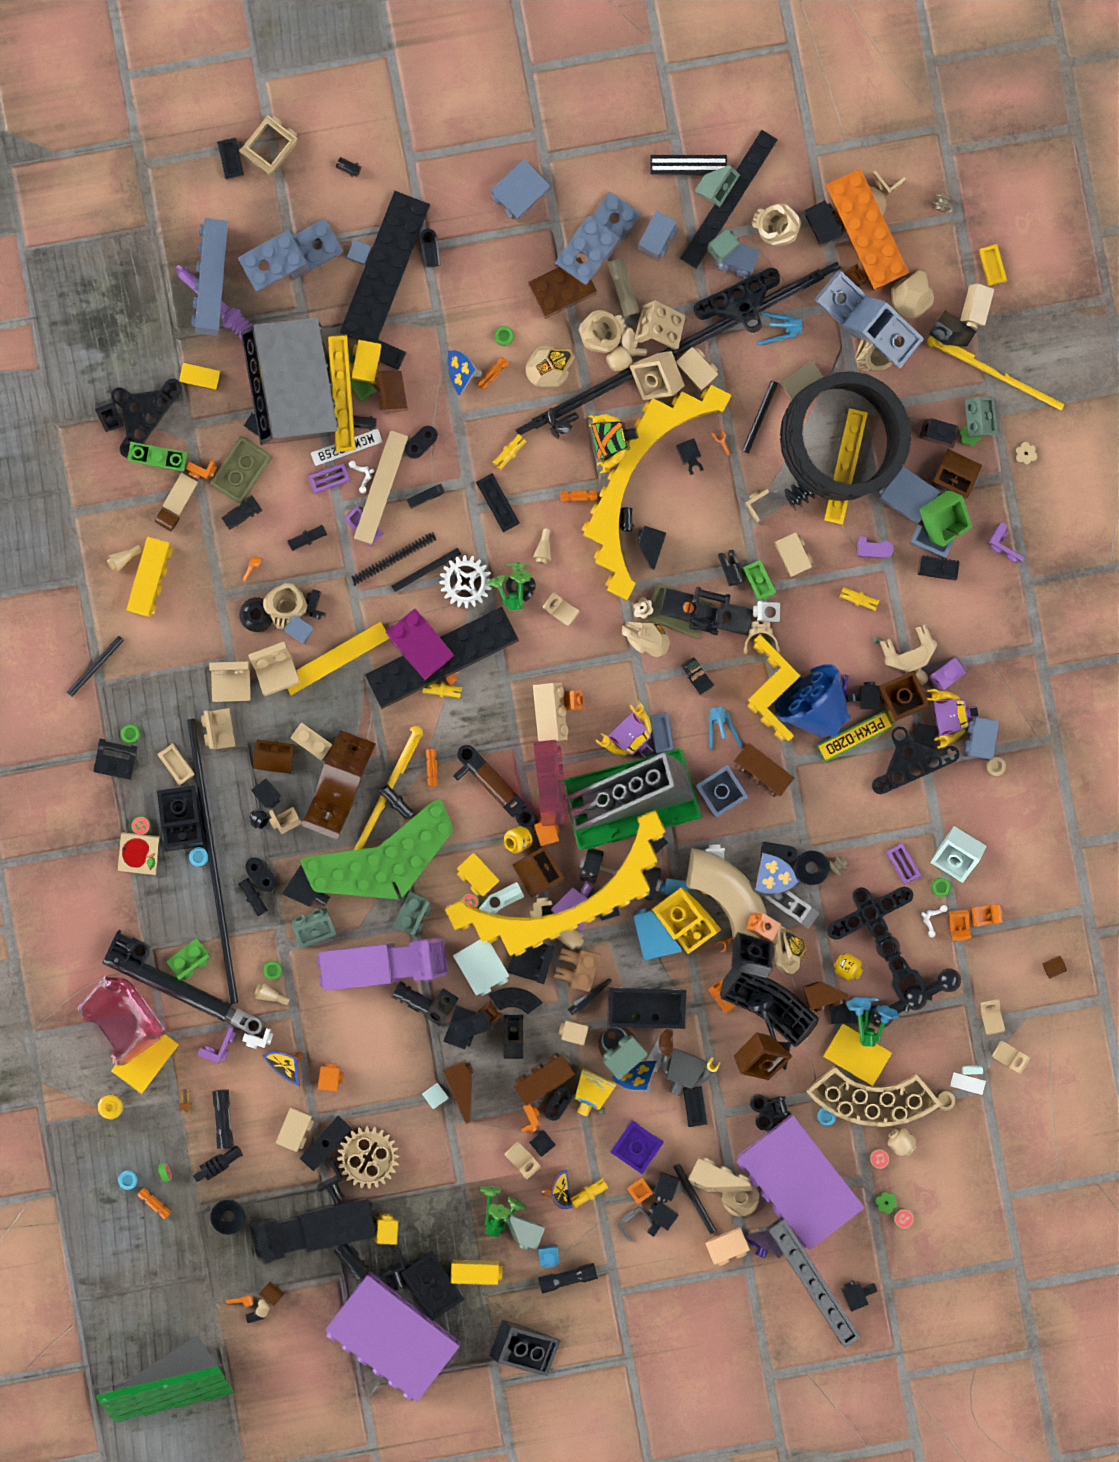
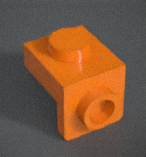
[186,460,217,480]
[563,690,584,710]
[971,904,1003,927]
[949,910,971,942]
[708,979,737,1014]
[521,1103,540,1134]

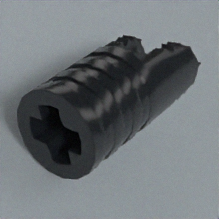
[718,549,745,587]

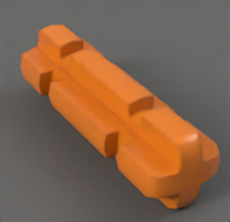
[477,357,508,390]
[560,490,598,501]
[426,749,438,787]
[138,1188,171,1219]

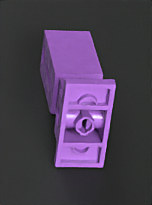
[317,937,448,991]

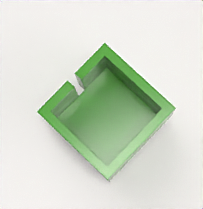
[919,490,973,547]

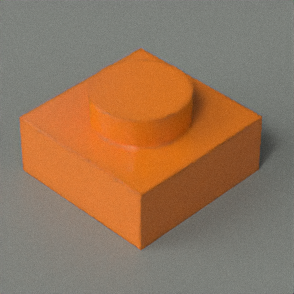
[627,1177,653,1204]

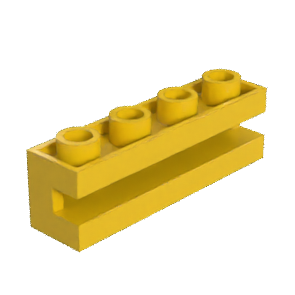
[126,537,173,618]

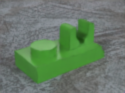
[743,560,776,601]

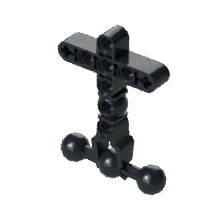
[827,886,961,1028]

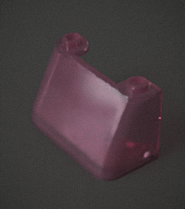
[77,977,165,1066]

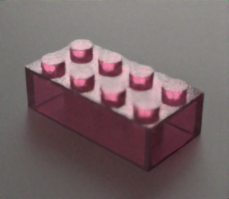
[533,740,568,826]

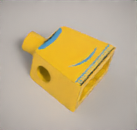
[575,1068,616,1117]

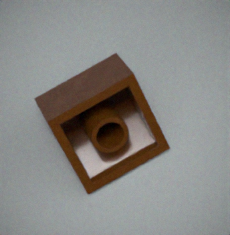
[879,671,930,723]
[734,1032,792,1080]

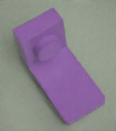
[988,522,1024,563]
[197,1026,236,1064]

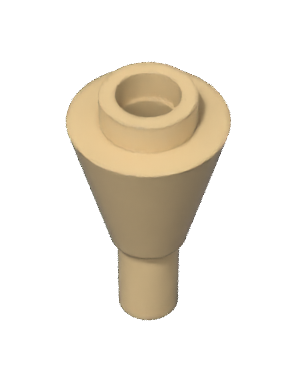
[532,529,551,565]
[107,545,142,572]
[254,982,290,1005]

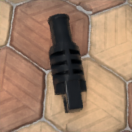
[193,1145,243,1182]

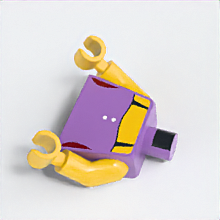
[927,689,979,749]
[596,700,653,758]

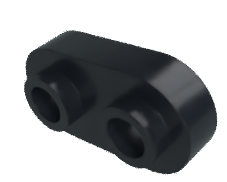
[405,426,438,459]
[245,858,277,892]

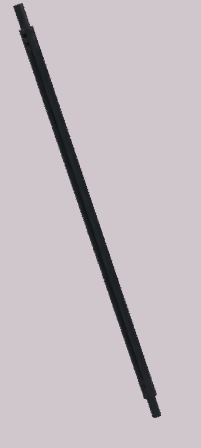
[515,262,840,435]

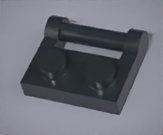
[93,738,138,780]

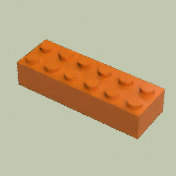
[826,168,909,291]

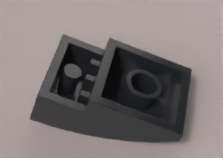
[157,785,204,852]

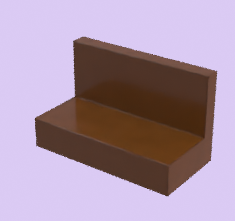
[253,739,295,774]

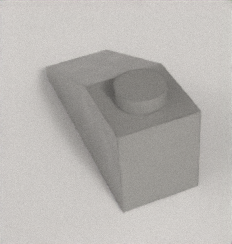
[758,890,820,929]

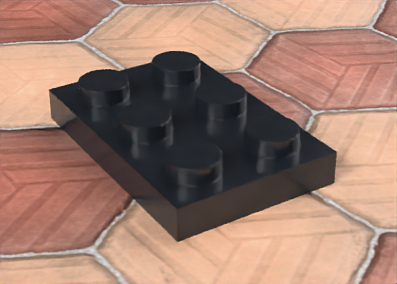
[400,1251,465,1321]

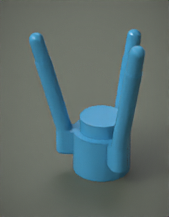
[758,312,802,345]
[708,706,743,749]

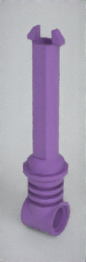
[176,265,253,340]

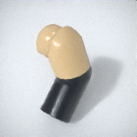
[245,1299,270,1323]

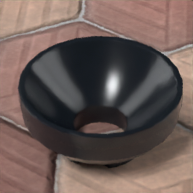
[239,597,273,632]
[795,850,830,885]
[210,1199,245,1235]

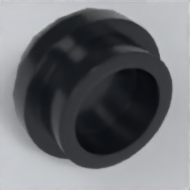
[250,810,269,830]

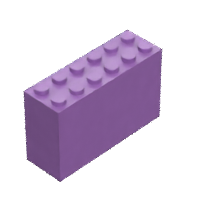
[736,1113,864,1251]
[325,1271,461,1402]

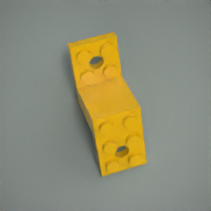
[747,634,800,742]

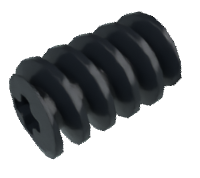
[784,482,815,511]

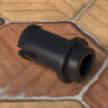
[336,157,361,177]
[353,416,377,431]
[619,507,635,532]

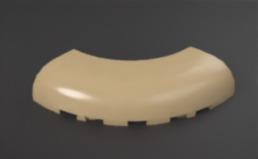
[685,848,767,939]
[806,1066,942,1127]

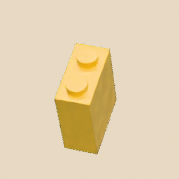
[451,1260,503,1285]

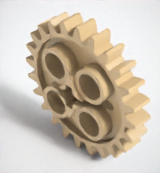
[337,1126,400,1189]

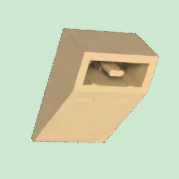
[688,1158,753,1192]

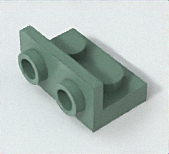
[964,397,998,437]
[394,892,432,936]
[291,908,337,948]

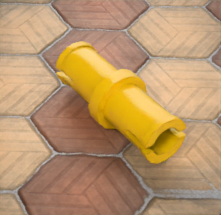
[492,434,527,470]
[839,587,880,611]
[423,682,462,699]
[570,1178,609,1208]

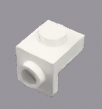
[242,1028,273,1049]

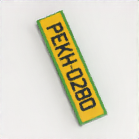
[816,711,894,762]

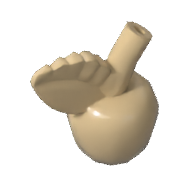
[606,328,647,371]

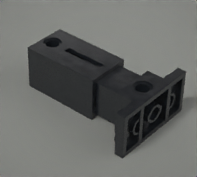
[249,1197,377,1264]

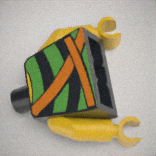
[588,414,639,473]

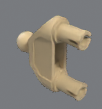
[880,624,937,685]

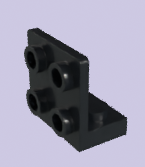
[508,943,555,984]

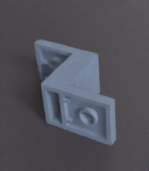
[555,192,641,285]
[238,218,344,292]
[814,270,924,368]

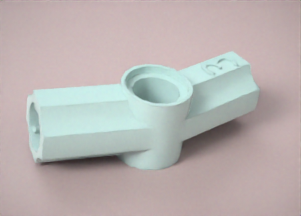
[479,882,524,914]

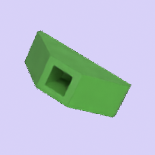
[127,442,187,471]

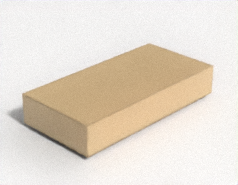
[163,473,198,516]
[157,743,195,786]

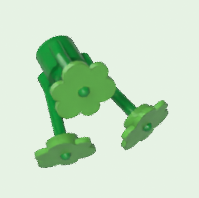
[486,562,532,610]
[480,1186,527,1237]

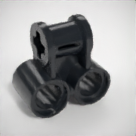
[750,1094,791,1131]

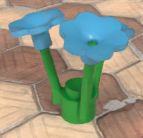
[847,997,899,1047]

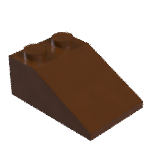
[443,1059,474,1124]

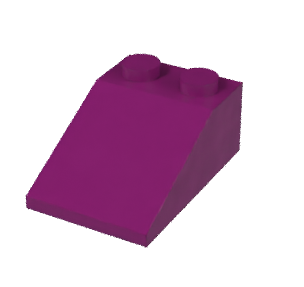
[386,609,454,680]

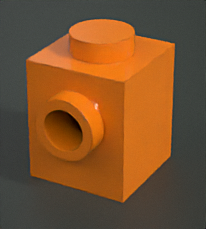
[534,816,560,846]
[746,912,781,941]
[318,1062,344,1092]

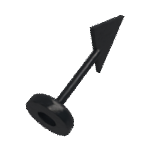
[747,993,792,1070]

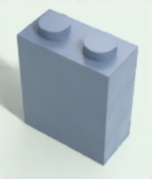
[491,159,551,221]
[879,467,940,525]

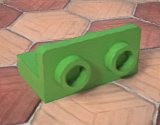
[166,938,211,980]

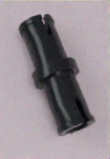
[287,524,327,551]
[379,784,414,819]
[238,878,268,917]

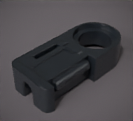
[407,484,445,509]

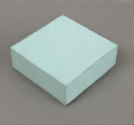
[962,1065,983,1075]
[422,1082,449,1109]

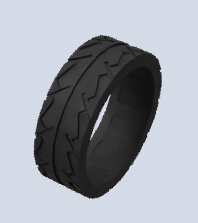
[780,371,911,501]

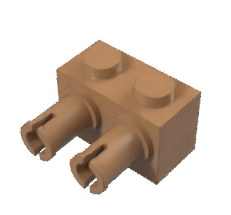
[554,948,600,992]

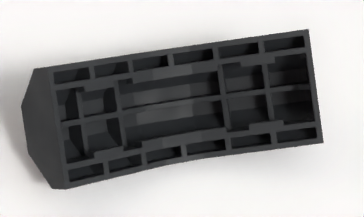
[720,969,819,1047]

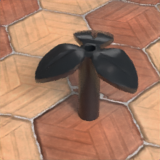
[547,408,579,439]

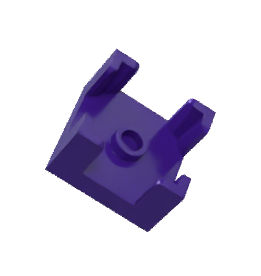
[610,1119,664,1174]

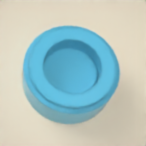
[189,847,208,866]
[817,1107,836,1126]
[118,1170,138,1190]

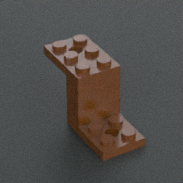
[301,730,376,839]

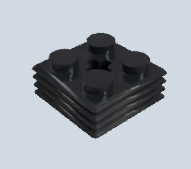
[731,932,773,978]

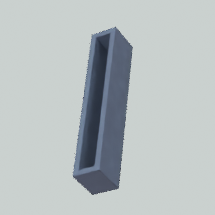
[191,218,228,336]

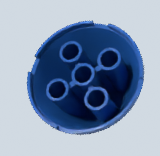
[775,664,851,737]

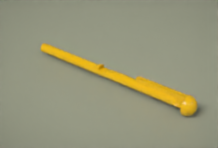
[927,336,1064,410]
[354,726,423,850]

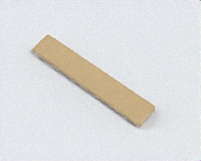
[354,430,409,545]

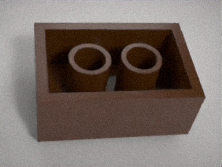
[528,257,597,319]
[733,743,795,797]
[514,1053,575,1106]

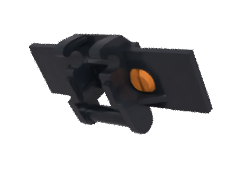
[660,586,753,636]

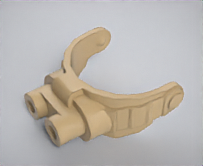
[744,621,780,654]

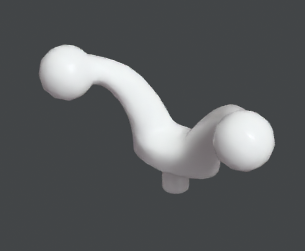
[348,460,374,493]
[921,905,948,938]

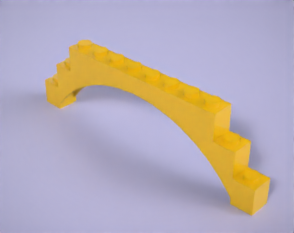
[582,385,731,601]
[445,809,665,956]

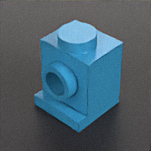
[661,879,689,897]
[538,1245,560,1267]

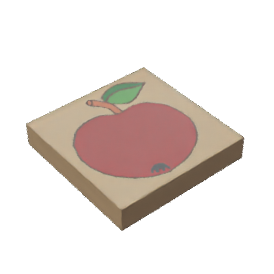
[118,832,160,875]

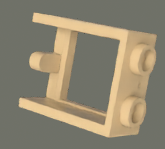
[239,115,299,178]

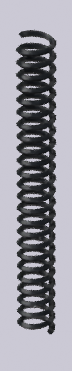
[352,532,436,586]

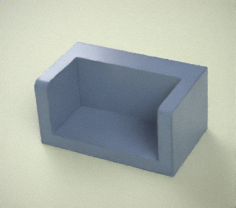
[909,525,953,559]
[284,615,314,644]

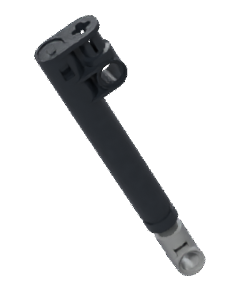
[102,929,263,1035]

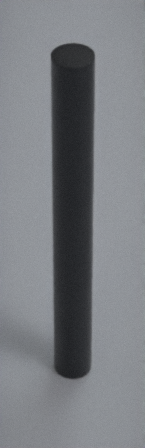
[742,380,778,454]
[392,548,461,592]
[67,636,124,697]
[673,1163,717,1234]

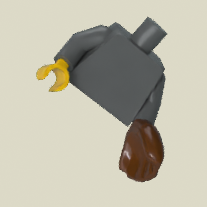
[659,1029,720,1096]

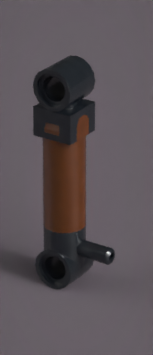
[453,745,535,827]

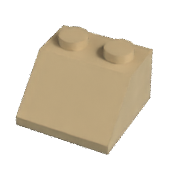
[630,351,685,400]

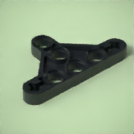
[693,268,781,333]
[111,379,182,458]
[872,726,959,795]

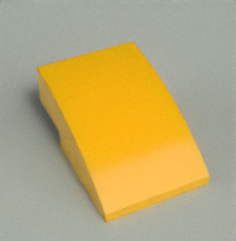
[652,887,721,954]
[111,1022,179,1094]

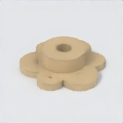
[1016,442,1037,464]
[634,597,654,619]

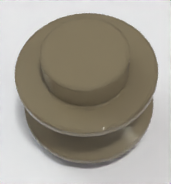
[932,193,954,212]
[829,855,849,876]

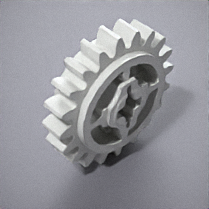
[439,555,491,609]

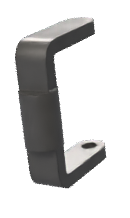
[618,1207,653,1242]

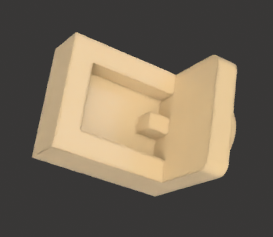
[269,807,302,834]
[530,897,553,917]

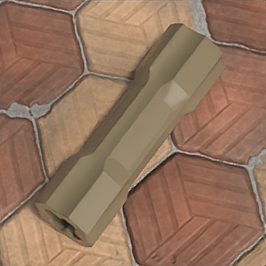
[607,258,640,318]

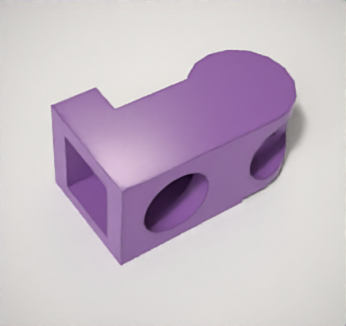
[857,536,894,559]

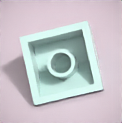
[930,826,987,883]

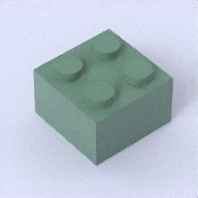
[603,1035,648,1080]

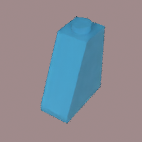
[633,908,682,960]

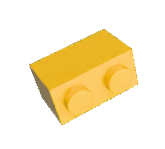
[350,340,382,384]
[457,853,500,896]
[372,1213,398,1244]

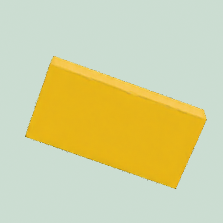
[978,244,1008,287]
[179,363,221,390]

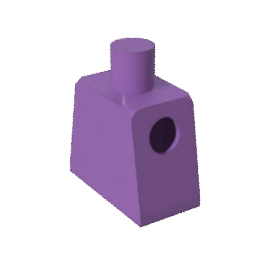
[928,656,968,691]
[551,883,595,931]

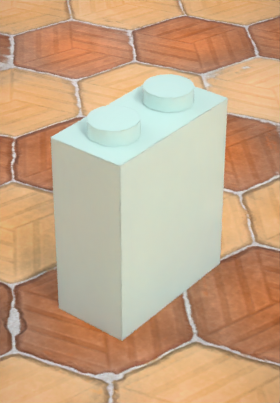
[453,939,510,996]

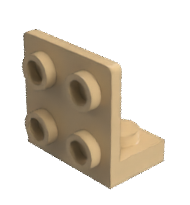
[635,300,685,350]
[249,642,300,696]
[209,662,251,702]
[201,708,236,750]

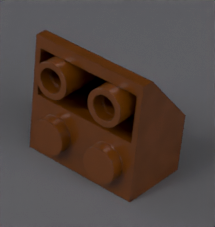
[375,371,408,414]
[931,449,982,500]
[512,845,565,898]
[802,981,848,1012]

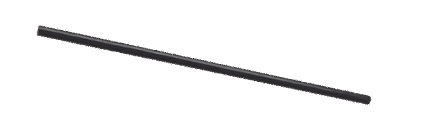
[187,719,238,1004]

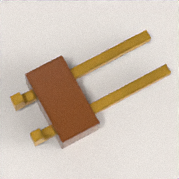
[179,1089,192,1113]

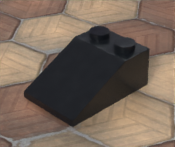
[489,1320,561,1376]

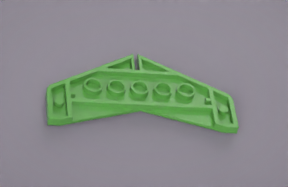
[299,798,453,899]

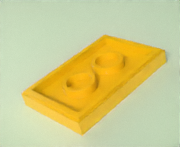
[823,1024,892,1086]

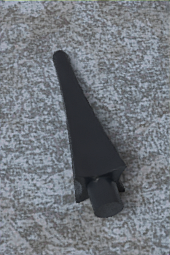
[567,979,612,1015]

